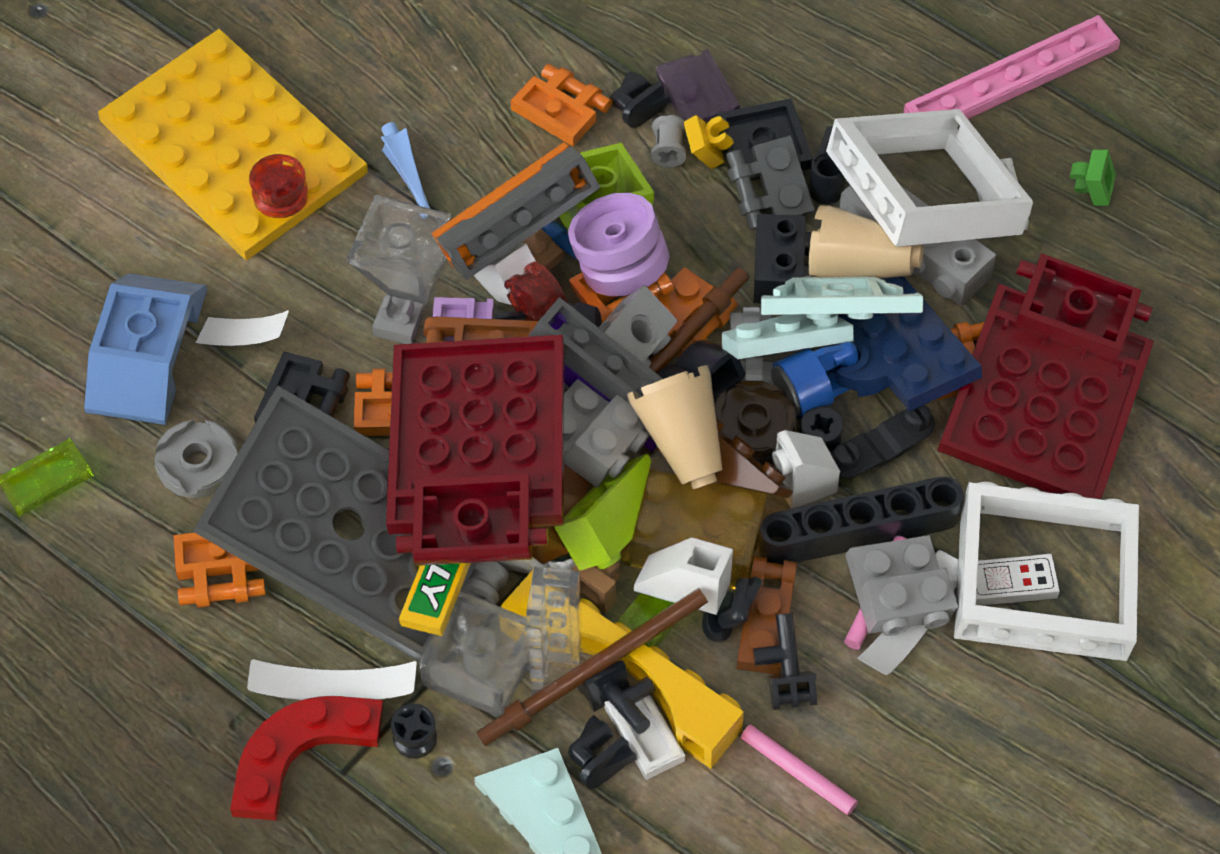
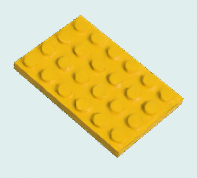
[98,29,368,261]

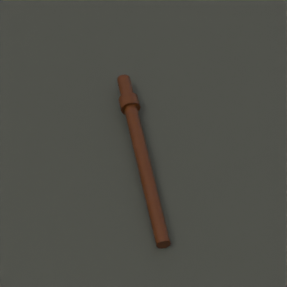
[649,267,749,373]
[476,588,708,747]

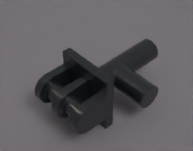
[752,612,817,710]
[578,659,656,734]

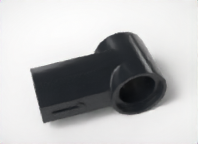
[808,126,846,204]

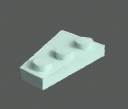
[722,314,854,359]
[474,748,602,854]

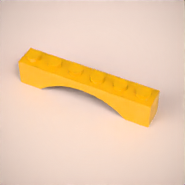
[501,569,744,769]

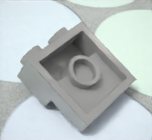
[564,379,650,488]
[845,535,959,636]

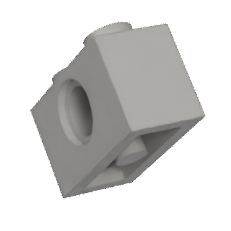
[599,285,678,367]

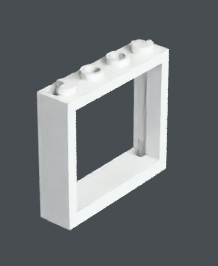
[826,109,1033,247]
[954,482,1139,661]

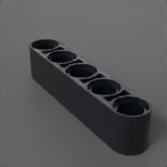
[759,477,964,564]

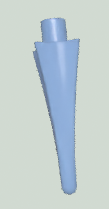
[381,122,431,215]

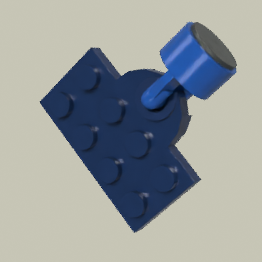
[771,276,982,419]

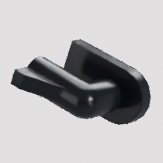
[610,71,671,128]
[702,576,762,642]
[568,715,637,789]

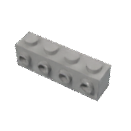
[839,185,996,306]

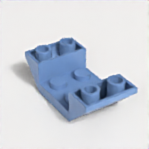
[84,273,207,425]

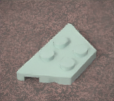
[761,277,923,320]

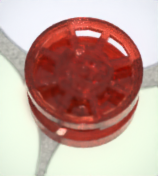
[249,154,309,218]
[504,261,567,321]

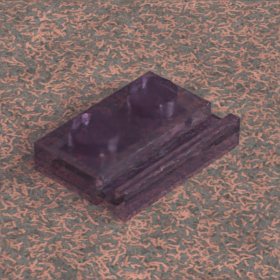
[656,49,740,123]

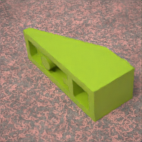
[554,454,651,571]

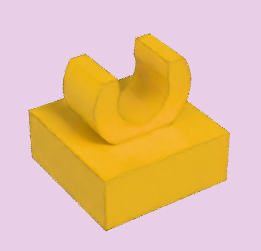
[683,115,734,169]

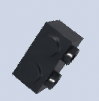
[753,214,812,303]

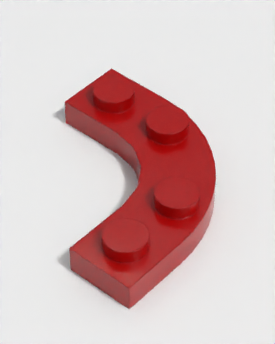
[230,696,384,821]

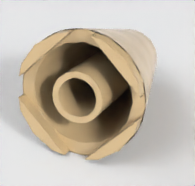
[809,205,924,279]
[627,365,723,490]

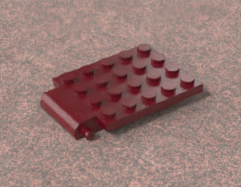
[937,253,1154,500]
[386,334,565,566]

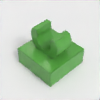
[1070,150,1116,206]

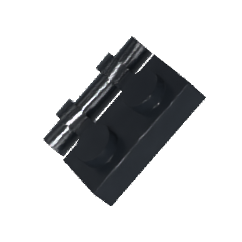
[254,351,350,423]

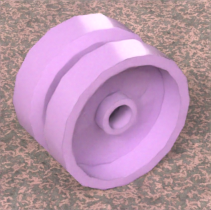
[568,193,670,296]

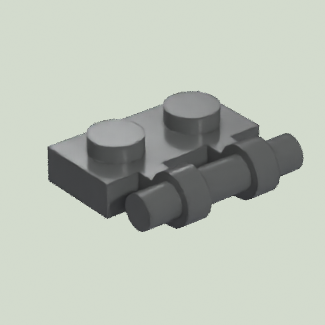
[726,135,814,230]

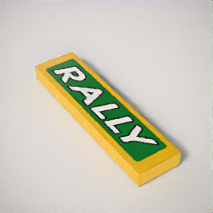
[399,563,471,636]

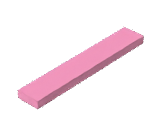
[904,15,1120,119]

